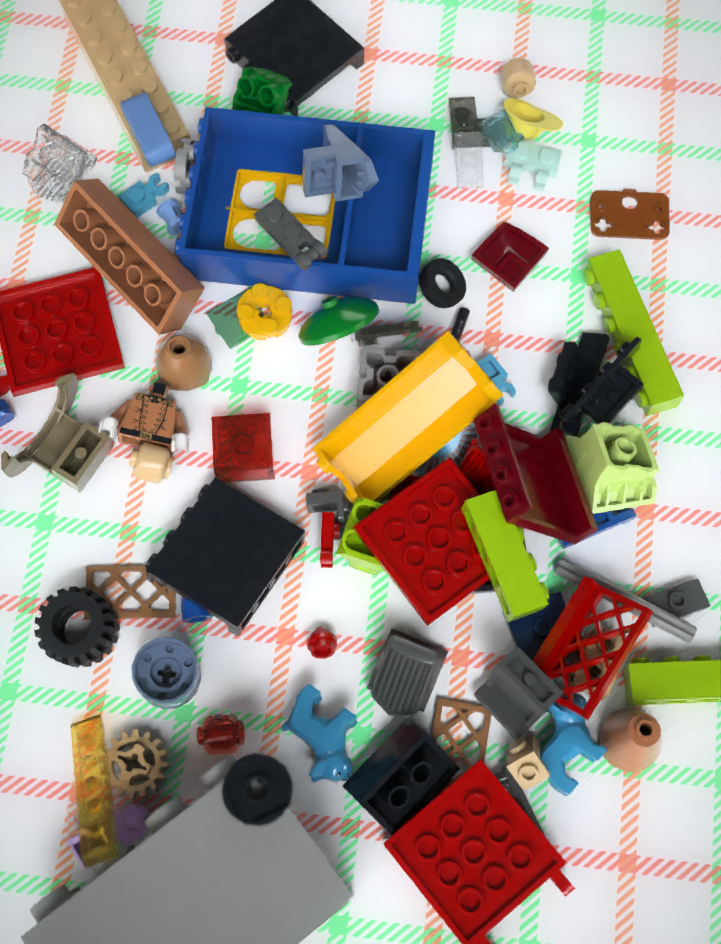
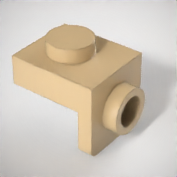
[506,734,550,790]

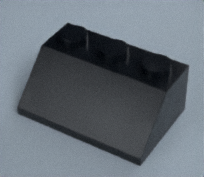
[342,717,460,836]

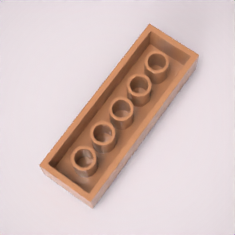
[54,178,205,335]

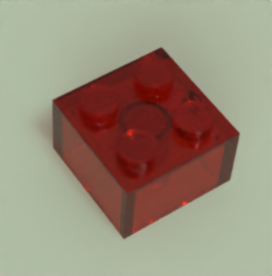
[211,413,275,483]

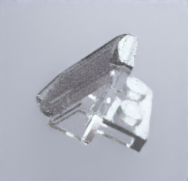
[22,123,97,203]

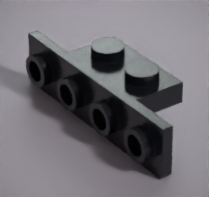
[548,332,610,436]
[559,336,644,432]

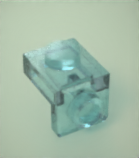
[479,109,525,154]

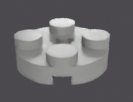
[174,138,196,194]

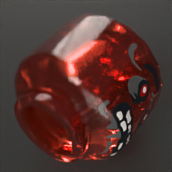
[197,713,245,756]

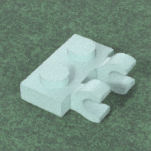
[504,139,563,192]

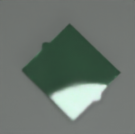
[206,289,265,349]

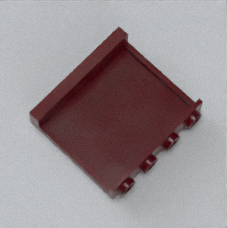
[473,403,598,544]

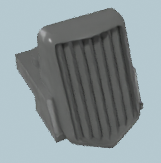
[366,628,448,716]

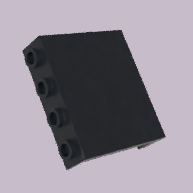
[224,0,364,116]
[145,477,305,637]

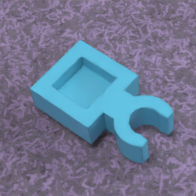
[118,173,170,218]
[477,353,516,406]

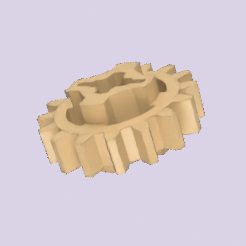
[99,729,170,800]

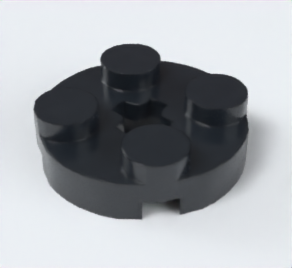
[222,753,293,827]

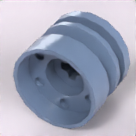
[131,637,201,709]

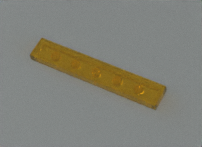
[70,714,120,868]

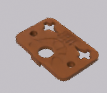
[590,189,670,240]

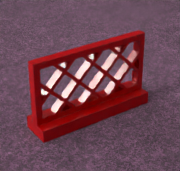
[532,576,653,720]

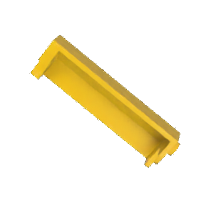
[313,331,503,504]

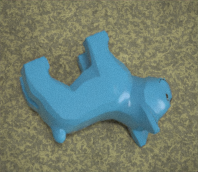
[281,684,358,783]
[540,693,607,796]

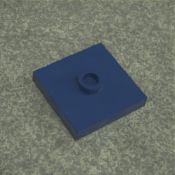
[502,591,579,660]

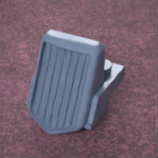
[302,124,379,202]

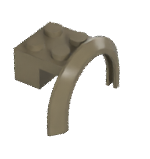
[1,373,114,493]

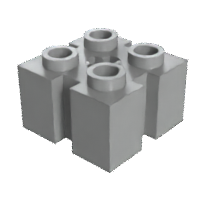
[356,346,420,410]

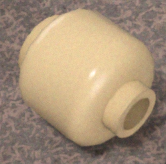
[500,58,536,98]
[129,442,174,484]

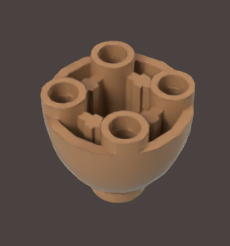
[156,335,212,391]

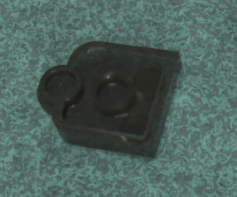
[350,321,423,347]

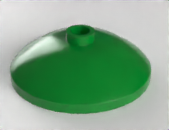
[298,296,380,346]

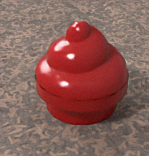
[307,626,337,659]

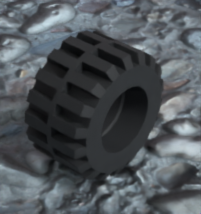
[34,586,120,668]

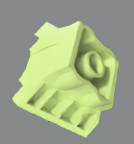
[565,422,659,514]

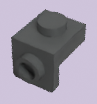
[306,488,350,526]

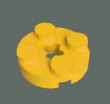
[237,283,292,340]

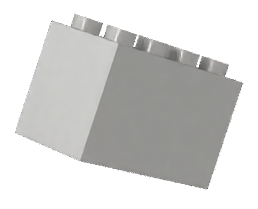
[20,755,354,944]

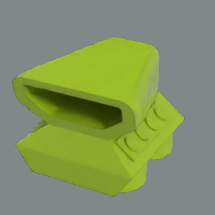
[336,498,385,576]

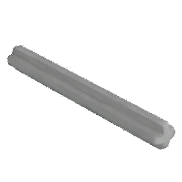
[555,558,697,643]

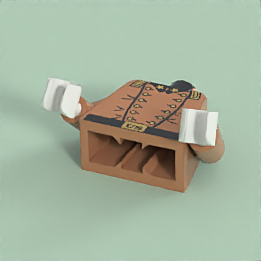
[98,383,190,455]

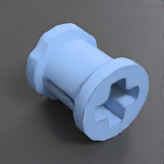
[156,199,182,236]

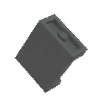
[474,646,563,739]

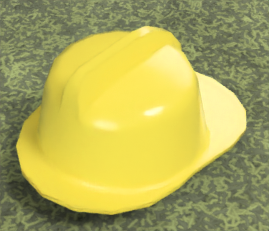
[503,98,564,140]

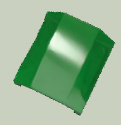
[232,67,292,115]

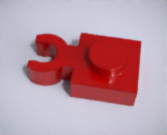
[320,512,340,568]

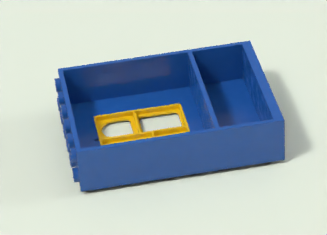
[175,107,435,304]

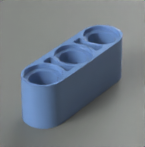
[120,92,176,168]

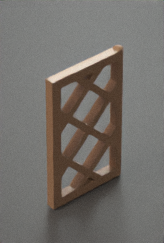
[84,565,176,619]
[431,698,492,795]

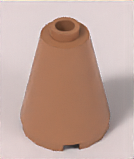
[598,709,662,773]

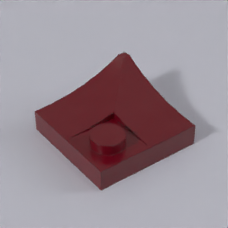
[471,221,549,292]

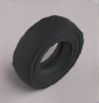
[419,258,466,309]

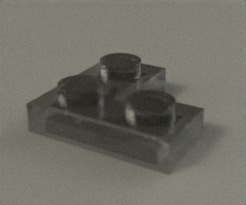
[448,96,506,149]

